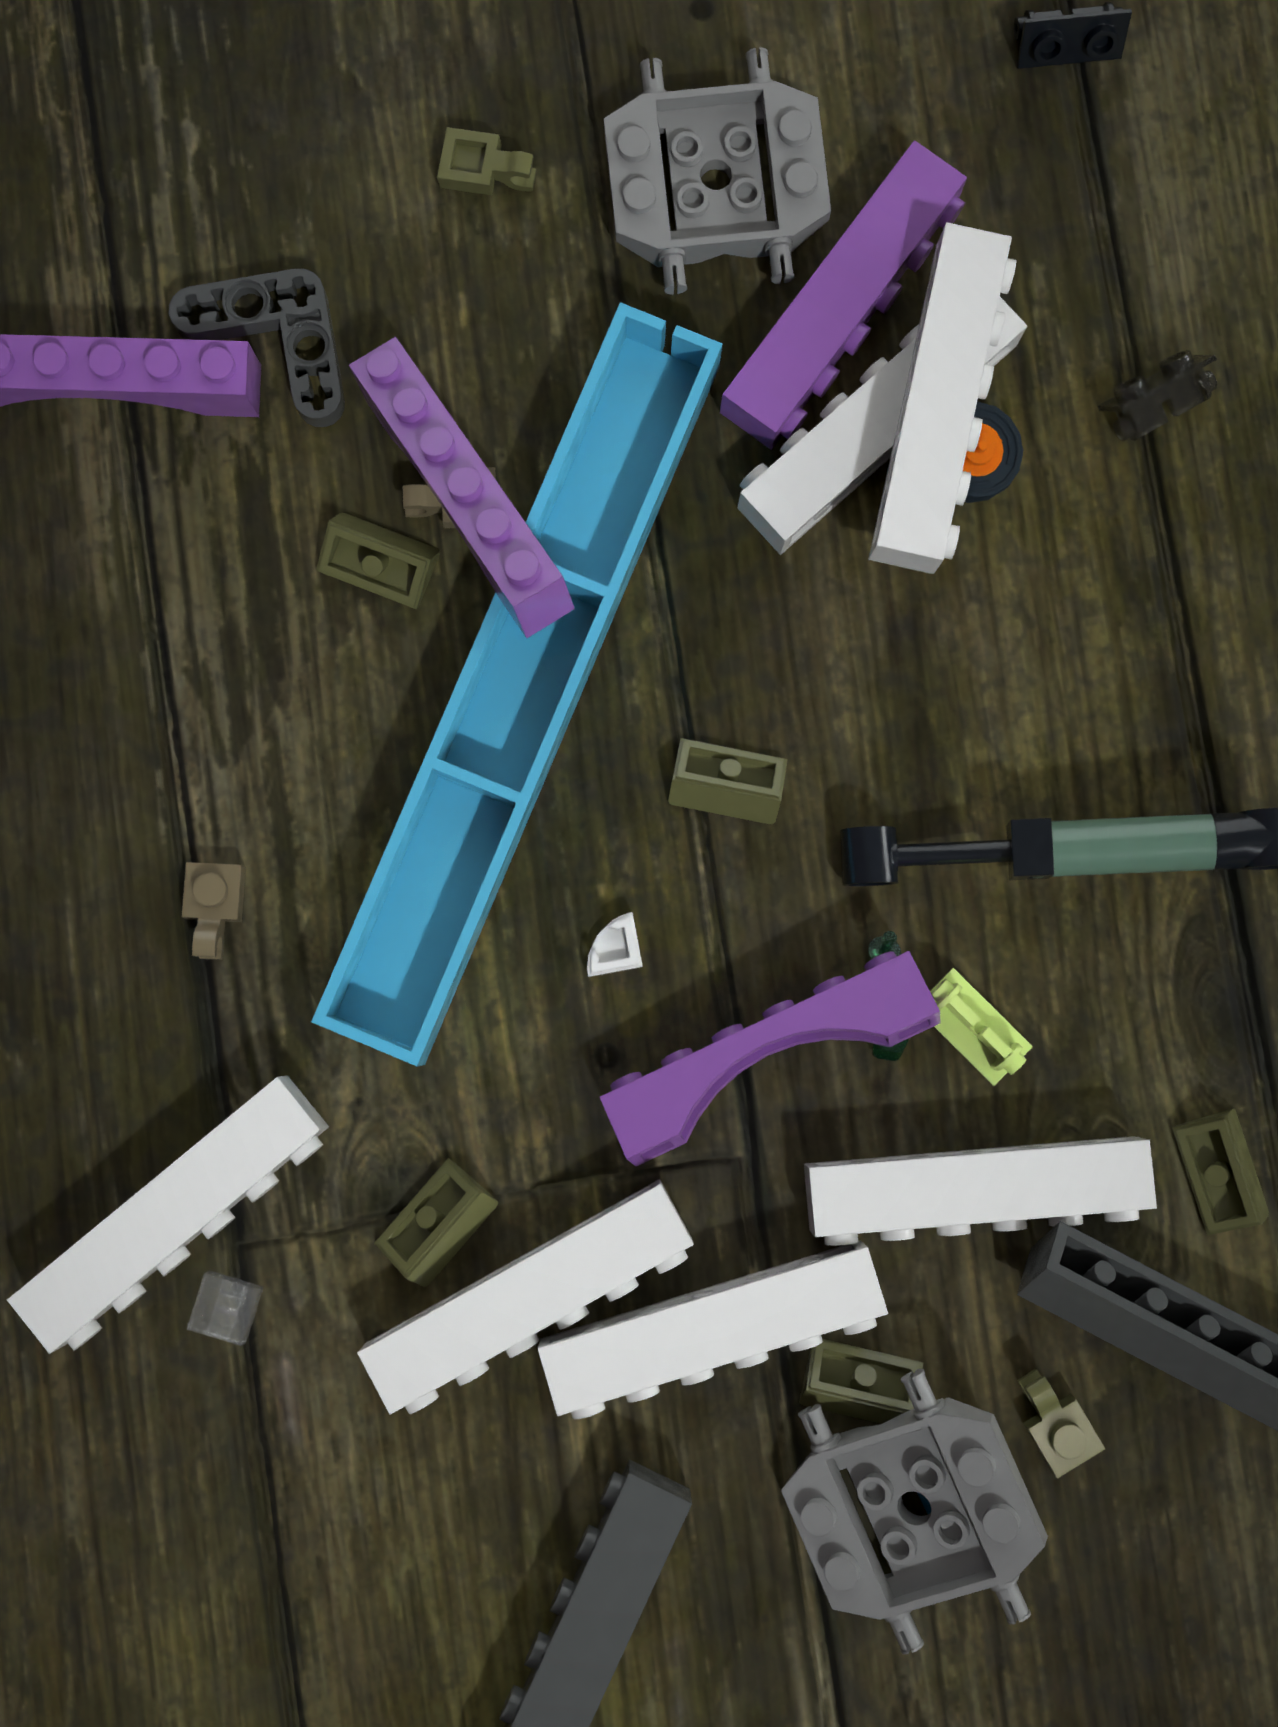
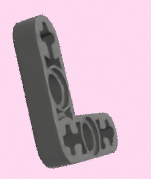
[169,269,345,427]

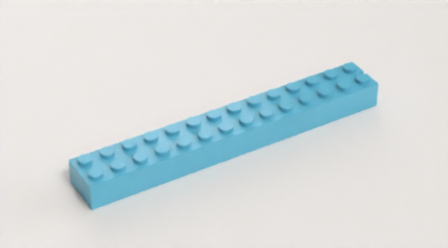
[311,302,723,1066]

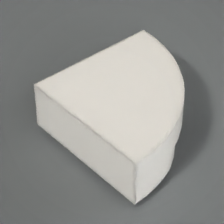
[587,912,643,977]

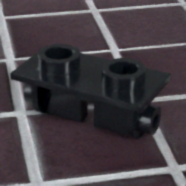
[1014,2,1132,69]

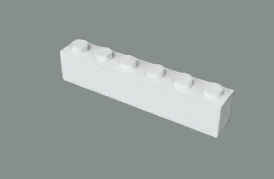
[868,222,1016,574]
[737,296,1028,555]
[7,1075,329,1354]
[804,1136,1157,1246]
[357,1179,694,1415]
[538,1240,888,1419]

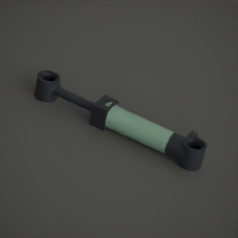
[840,808,1278,887]

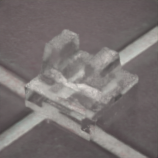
[187,1270,263,1346]

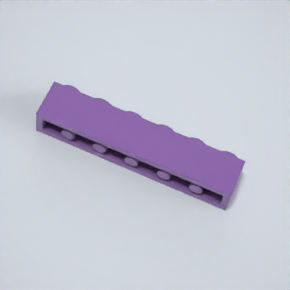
[720,140,967,450]

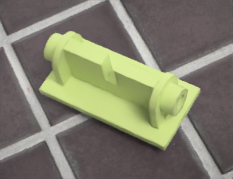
[930,968,1033,1086]

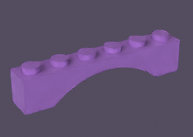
[0,334,261,417]
[349,337,575,638]
[600,951,941,1166]

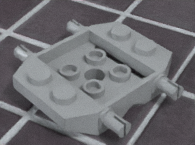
[604,47,831,295]
[781,1369,1048,1654]

